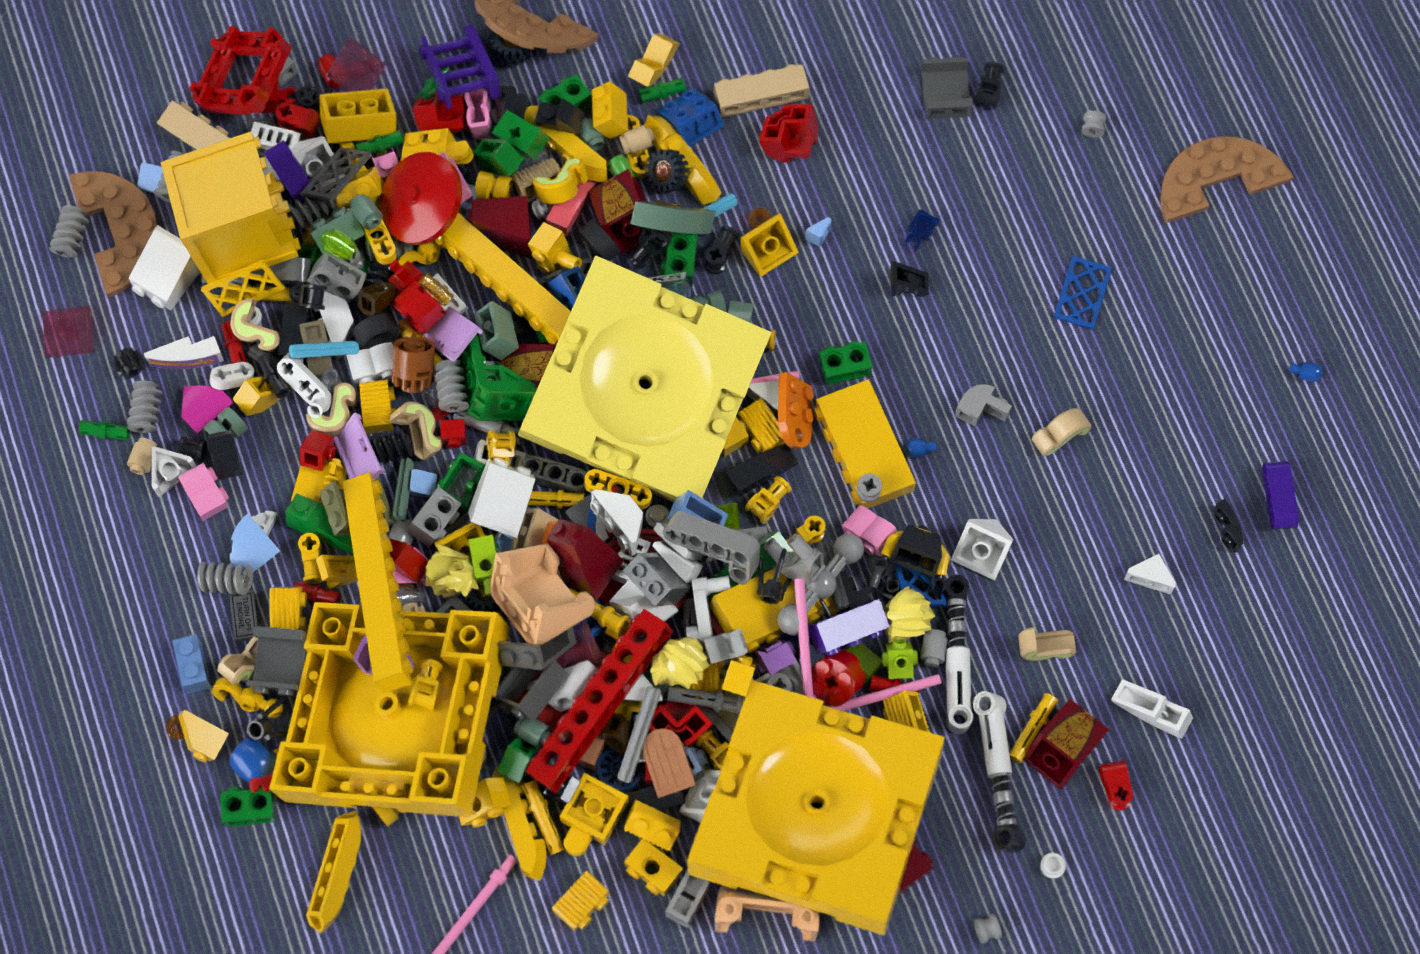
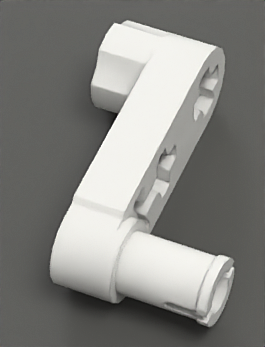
[277,353,333,418]
[686,575,731,641]

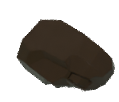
[358,282,397,316]
[601,713,633,755]

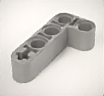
[663,511,760,585]

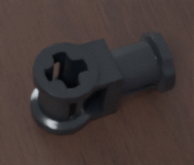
[974,61,1005,109]
[705,226,740,274]
[627,227,672,269]
[289,283,328,310]

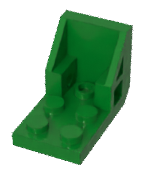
[456,334,536,421]

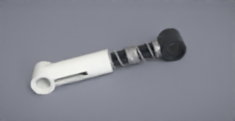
[944,574,973,734]
[973,691,1026,853]

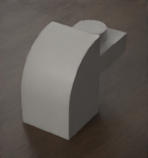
[955,384,1012,427]
[699,628,748,664]

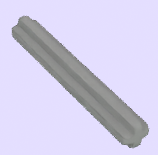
[617,686,661,783]

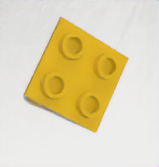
[291,458,348,506]

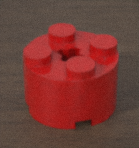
[391,279,447,335]
[811,649,865,707]

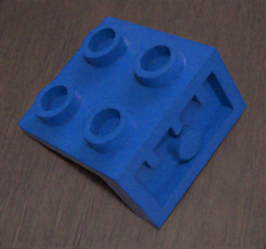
[658,88,724,147]

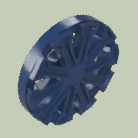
[595,749,642,793]

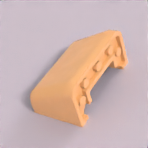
[490,544,595,645]
[715,885,819,942]

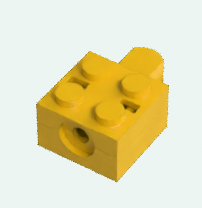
[401,128,473,165]
[560,773,629,857]

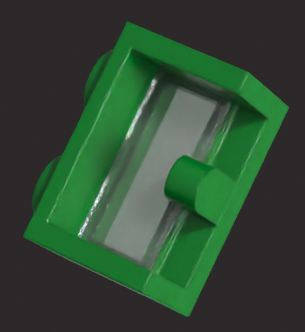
[436,452,485,514]

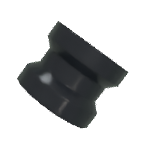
[297,85,320,112]

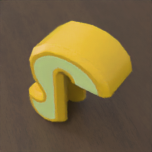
[533,158,588,204]

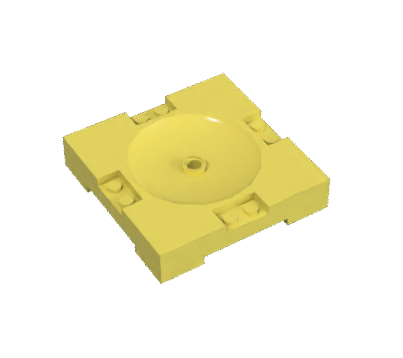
[518,256,772,503]

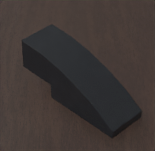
[726,444,798,497]

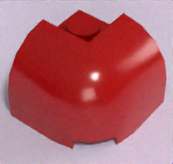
[413,92,469,133]
[759,104,818,163]
[649,694,714,747]

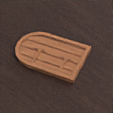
[643,728,696,798]

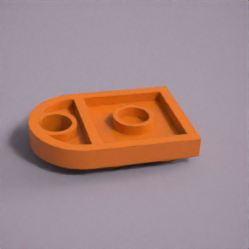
[778,372,814,449]

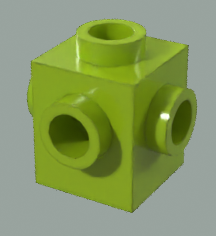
[882,640,918,679]

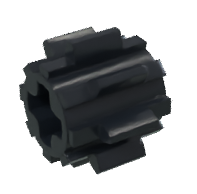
[113,347,144,379]

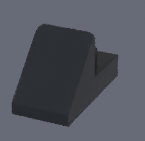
[493,85,527,121]
[535,99,585,135]
[890,261,929,297]
[840,570,873,611]

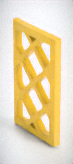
[201,259,285,317]

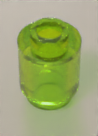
[320,228,357,260]

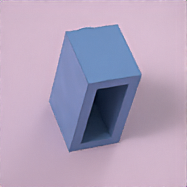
[667,490,728,526]
[172,634,212,694]

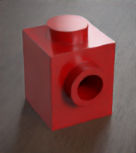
[300,430,336,471]

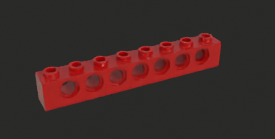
[526,609,673,794]

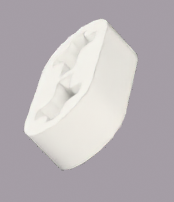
[209,362,254,390]

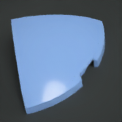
[229,514,280,572]

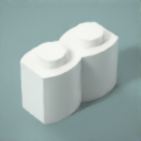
[346,342,393,387]

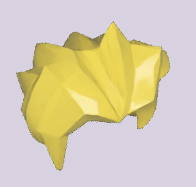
[425,544,479,598]
[884,586,935,643]
[650,637,710,690]

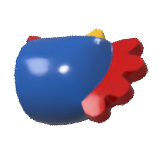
[229,737,279,792]

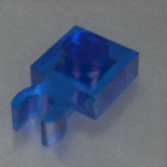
[904,209,940,251]

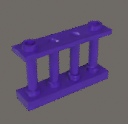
[418,25,500,109]

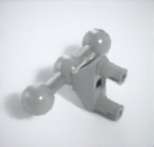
[763,533,864,636]

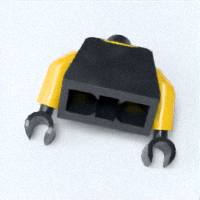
[872,525,950,595]

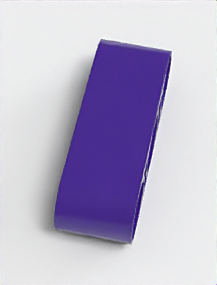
[264,140,316,204]
[1262,461,1299,529]

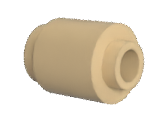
[619,125,655,154]
[127,438,157,475]

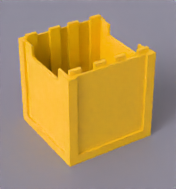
[161,132,301,284]

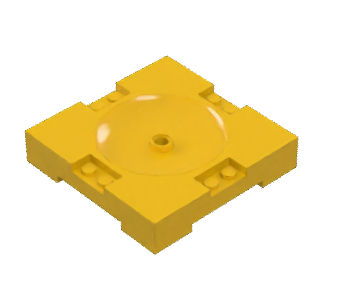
[269,602,510,817]
[687,680,945,936]

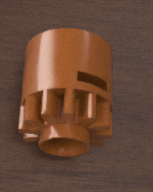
[392,337,435,393]

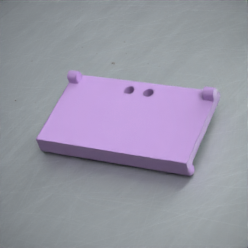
[422,306,483,362]
[334,413,385,480]

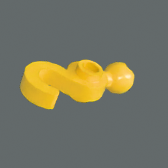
[398,241,446,266]
[212,678,283,718]

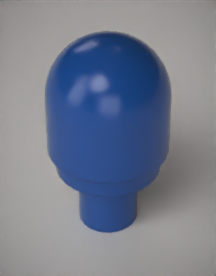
[1289,361,1323,382]
[903,438,937,458]

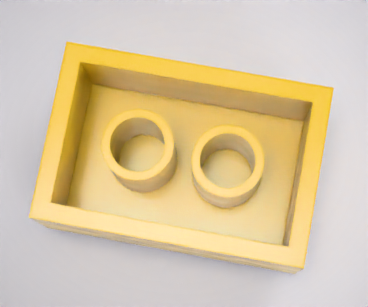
[320,89,396,143]

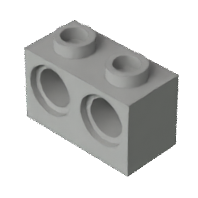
[307,250,367,304]
[406,487,461,547]
[665,870,712,928]

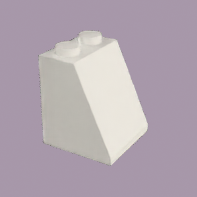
[129,225,200,310]
[468,457,535,538]

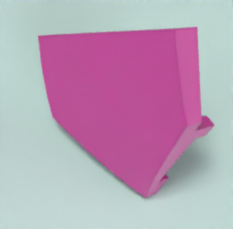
[182,385,234,435]

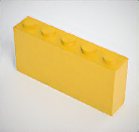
[813,379,916,509]
[709,568,840,654]

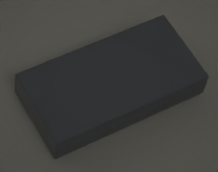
[208,430,243,479]

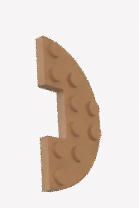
[474,0,599,53]
[1160,137,1294,223]
[68,171,158,298]

